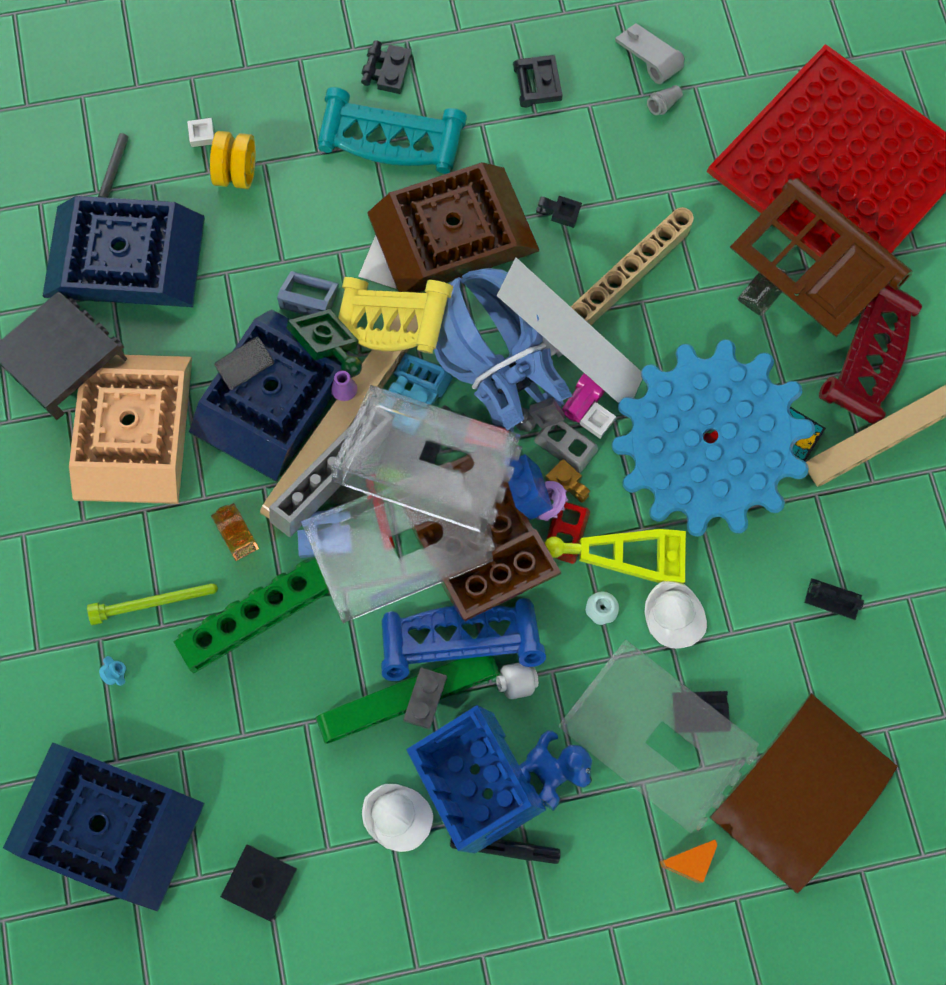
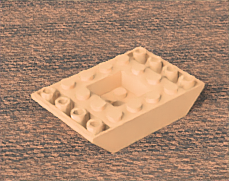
[69,355,192,504]

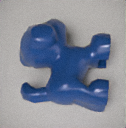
[519,730,592,811]

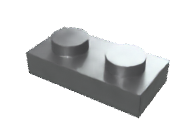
[403,668,447,730]

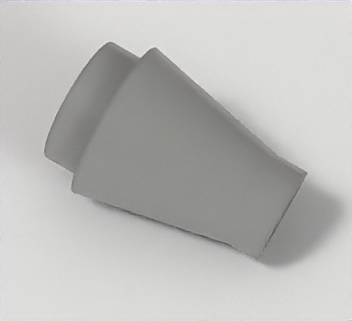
[647,85,683,115]

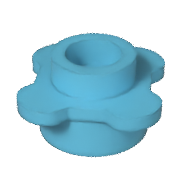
[99,656,126,686]

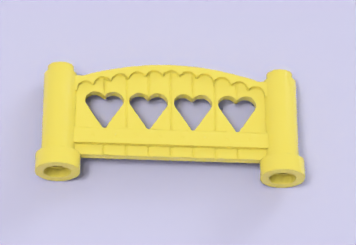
[338,277,453,354]

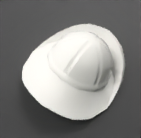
[644,581,707,649]
[362,784,433,852]

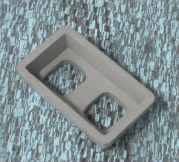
[534,421,598,473]

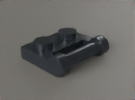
[513,55,563,108]

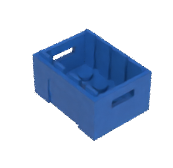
[406,705,546,853]

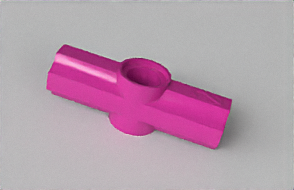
[562,373,605,423]

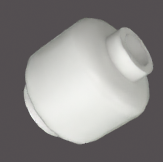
[496,662,539,699]

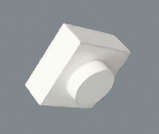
[187,118,214,147]
[580,402,616,439]

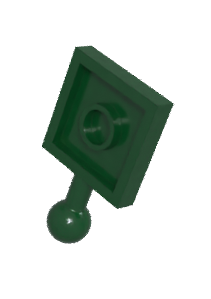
[286,309,362,377]

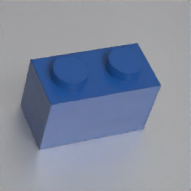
[503,454,553,520]

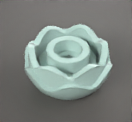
[585,592,619,625]

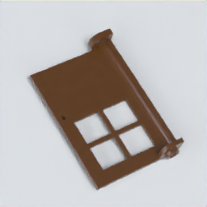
[730,178,913,338]

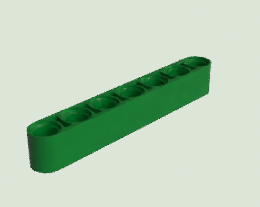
[316,655,500,744]

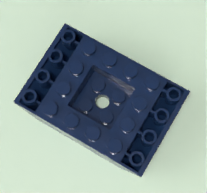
[42,196,205,307]
[189,309,358,482]
[3,742,205,912]

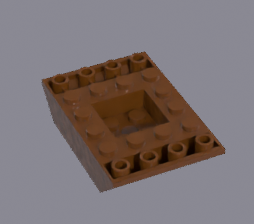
[367,162,539,293]

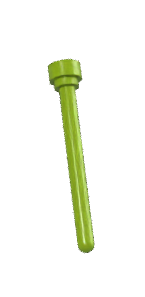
[87,583,218,625]

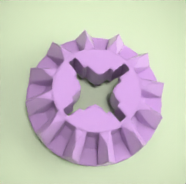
[536,481,569,522]

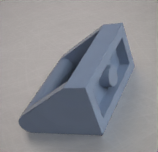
[277,271,339,315]

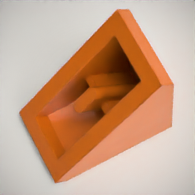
[660,840,717,884]

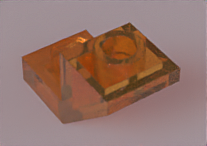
[211,503,259,561]

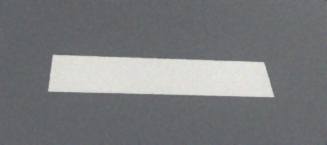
[497,257,642,403]

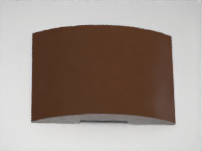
[394,450,561,622]
[710,693,898,894]

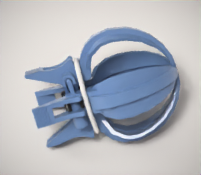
[434,268,572,434]

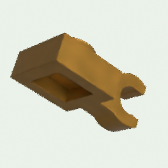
[545,459,590,503]

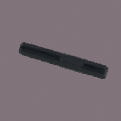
[450,838,561,864]

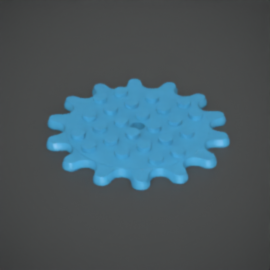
[611,339,815,537]

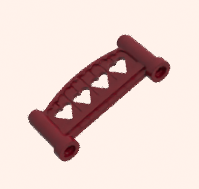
[819,283,922,424]

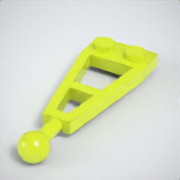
[545,529,686,584]

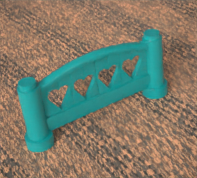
[317,87,467,174]

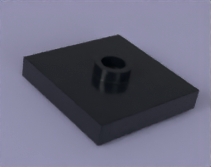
[220,844,297,922]

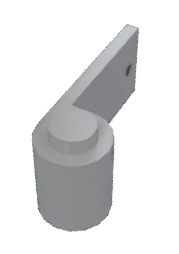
[615,23,684,84]

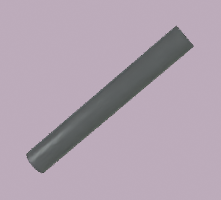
[98,133,129,198]

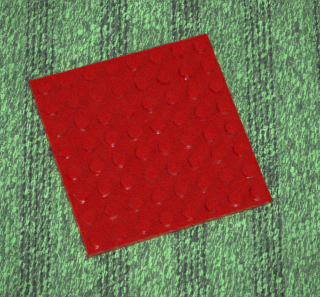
[707,44,946,257]

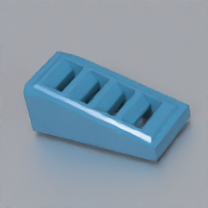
[393,353,452,398]

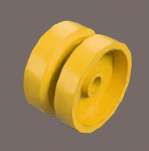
[210,131,256,189]

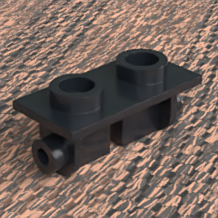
[804,578,864,620]

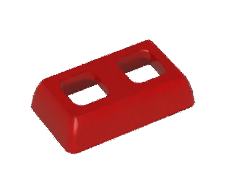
[545,502,590,564]

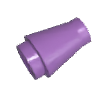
[332,371,357,401]

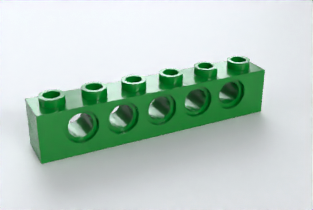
[173,558,333,674]

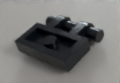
[361,40,412,94]

